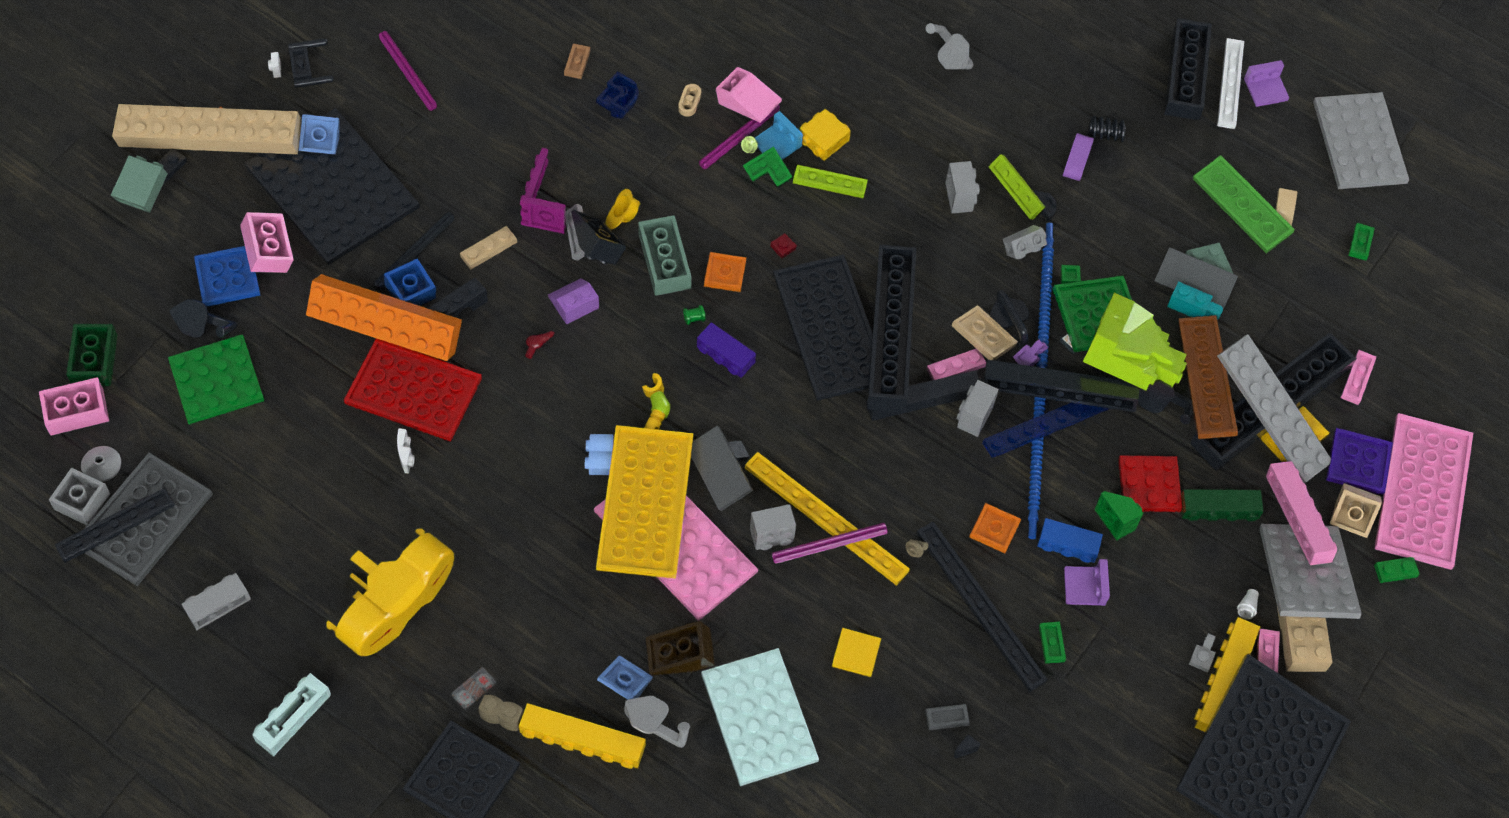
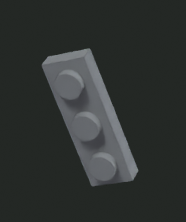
[566,204,584,261]

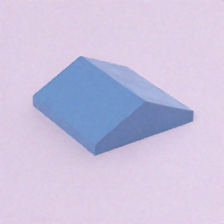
[299,114,339,155]
[597,655,653,700]

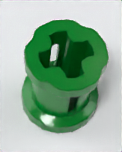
[683,305,706,325]

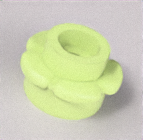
[741,136,758,153]

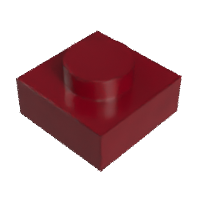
[770,233,797,258]

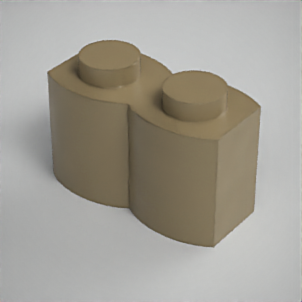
[479,695,523,731]

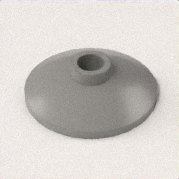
[81,446,121,482]

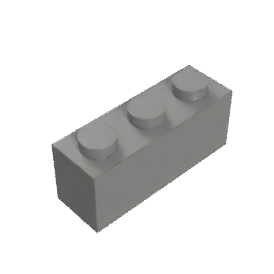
[182,573,251,630]

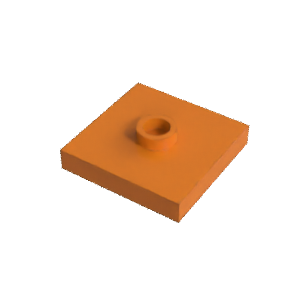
[704,252,746,292]
[969,503,1021,553]

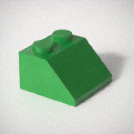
[1094,491,1143,541]

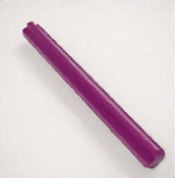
[379,31,437,111]
[699,105,780,169]
[772,523,888,564]

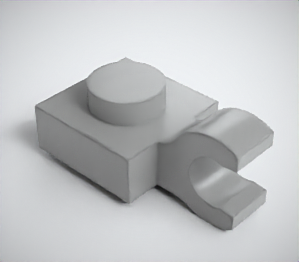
[1189,633,1216,672]

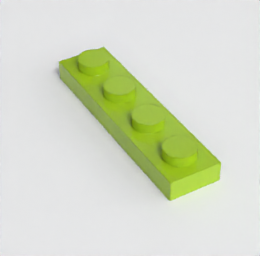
[989,154,1045,219]
[793,165,868,198]

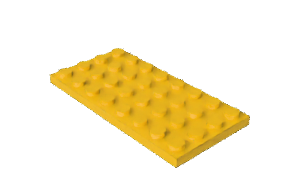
[596,425,693,579]

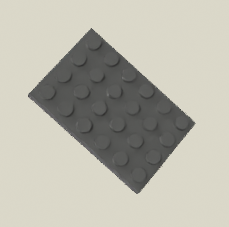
[84,453,213,586]

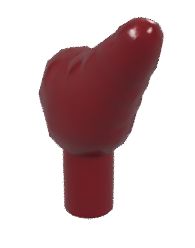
[525,331,554,359]

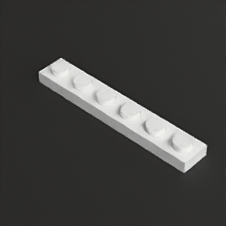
[1217,38,1244,129]

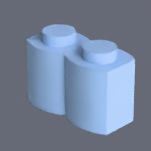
[585,434,614,475]

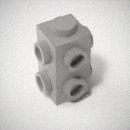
[1003,225,1047,259]

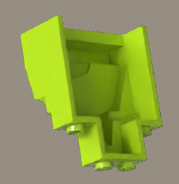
[1083,293,1187,390]

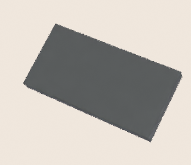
[1154,247,1238,309]
[691,425,753,511]

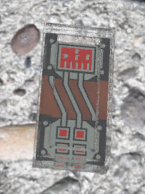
[451,667,496,710]

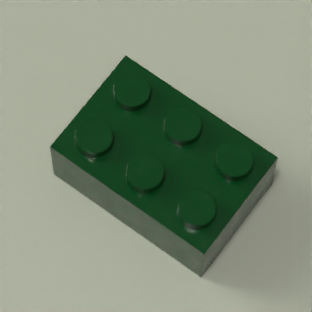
[66,324,118,386]

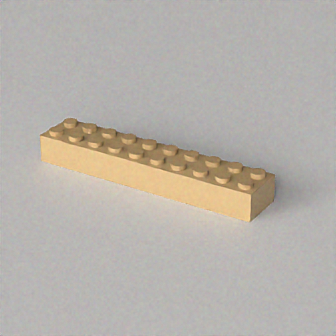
[112,104,302,154]

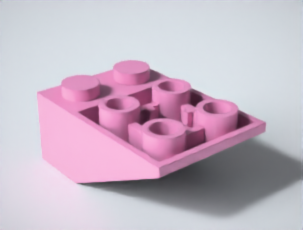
[716,67,782,123]

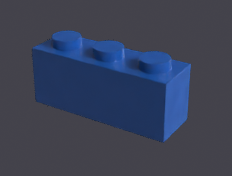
[1037,518,1103,563]

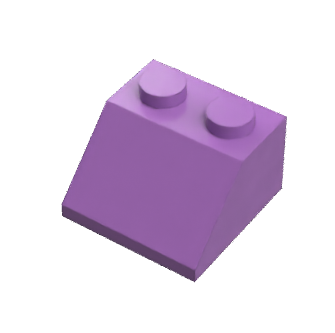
[548,278,599,324]

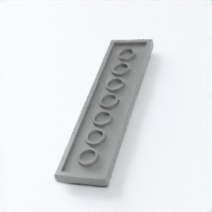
[1217,334,1331,483]

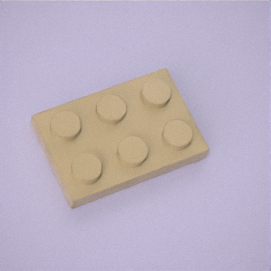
[951,305,1018,360]

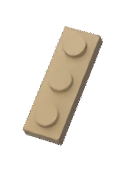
[460,226,517,270]

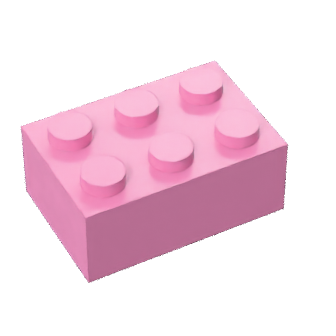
[240,212,293,273]
[39,377,109,436]

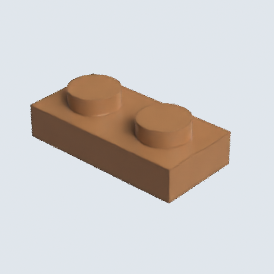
[564,44,590,79]

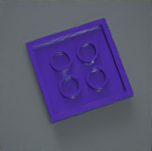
[1326,428,1393,495]

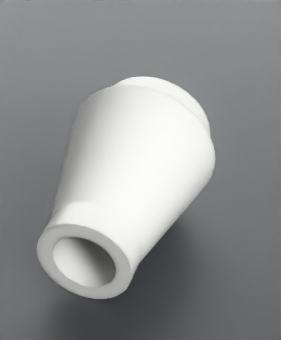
[1237,589,1259,619]

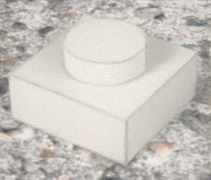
[268,52,281,78]

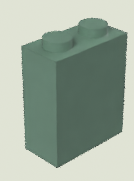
[111,156,168,213]

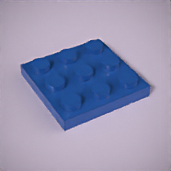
[194,246,260,307]

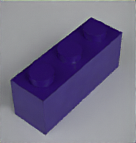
[697,322,756,378]

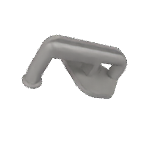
[926,23,973,70]
[624,696,690,748]

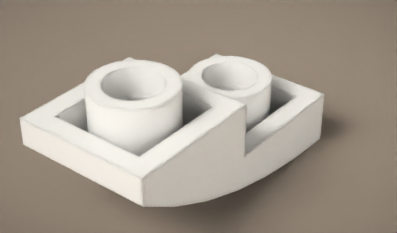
[397,429,415,474]

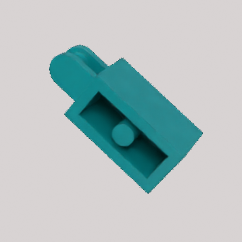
[1167,281,1223,320]

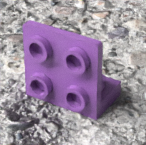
[1244,60,1289,107]
[1064,559,1110,606]

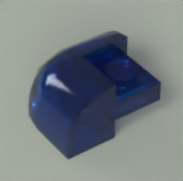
[596,71,639,119]

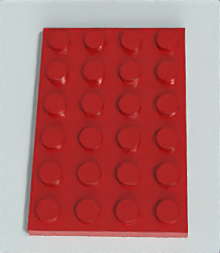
[344,338,482,442]

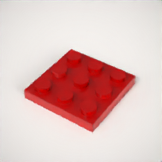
[1118,456,1182,512]

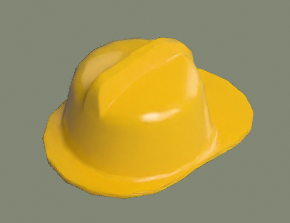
[606,189,640,229]

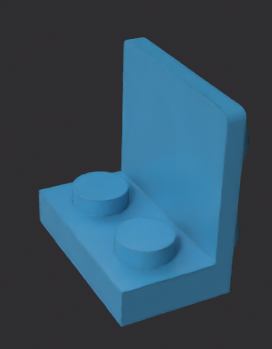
[755,111,803,160]

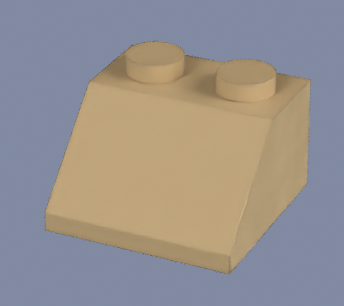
[1330,483,1382,538]

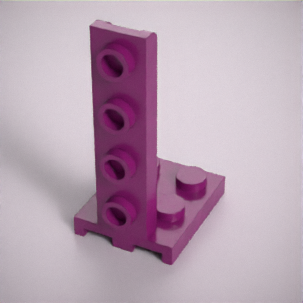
[520,148,566,234]

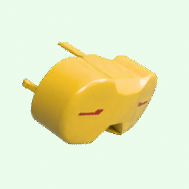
[326,529,454,657]

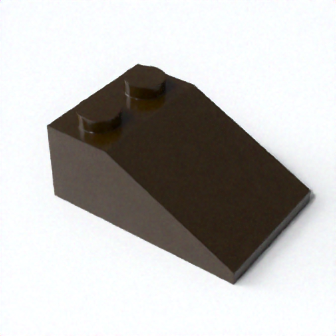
[646,621,715,676]

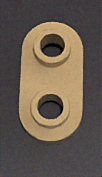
[678,84,701,116]

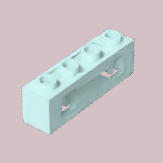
[252,673,331,756]

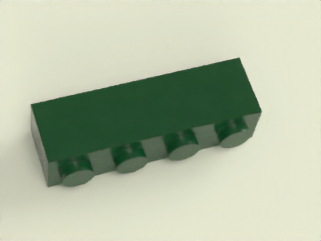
[1181,489,1263,521]

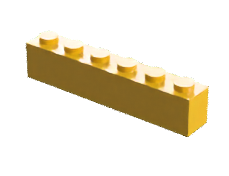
[1194,617,1260,732]
[519,703,646,769]

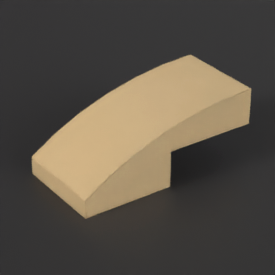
[1275,188,1297,226]

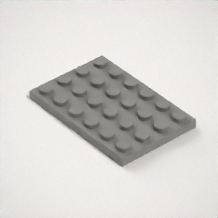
[1313,92,1409,189]
[1260,524,1361,619]

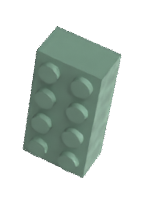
[638,215,692,296]

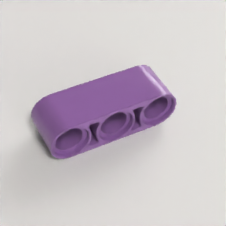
[1063,133,1094,181]

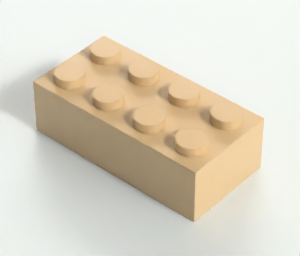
[1277,607,1333,672]

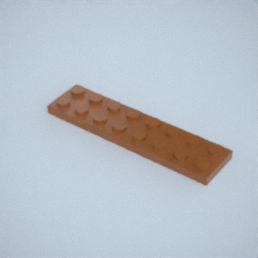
[1179,315,1238,439]

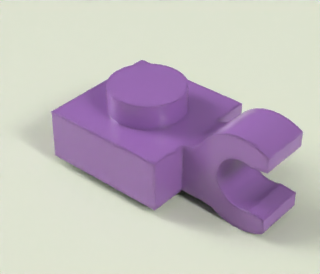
[1013,340,1048,366]

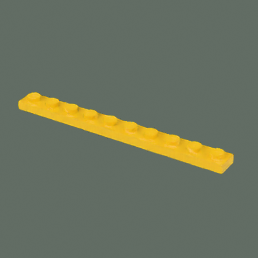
[745,452,910,586]

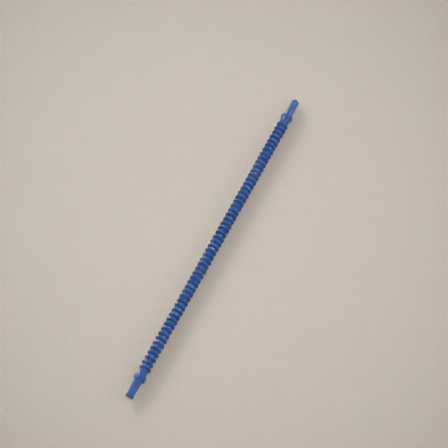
[1028,223,1054,539]

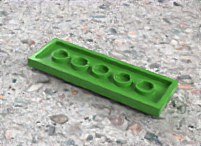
[1193,155,1295,254]

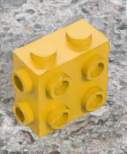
[799,109,851,161]

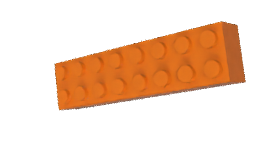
[306,274,462,361]

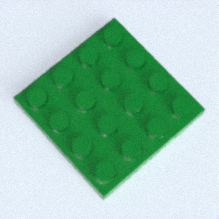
[1053,276,1132,352]
[168,334,264,424]

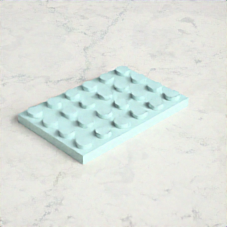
[701,648,819,786]

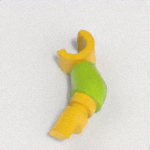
[642,373,670,430]

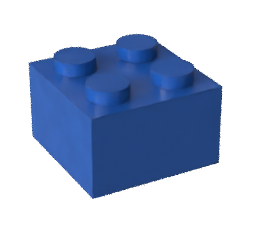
[384,258,436,306]

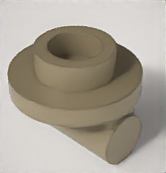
[905,539,928,557]

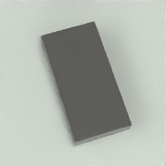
[925,704,970,730]

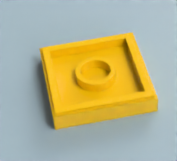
[832,628,881,677]

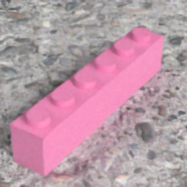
[1266,461,1337,565]

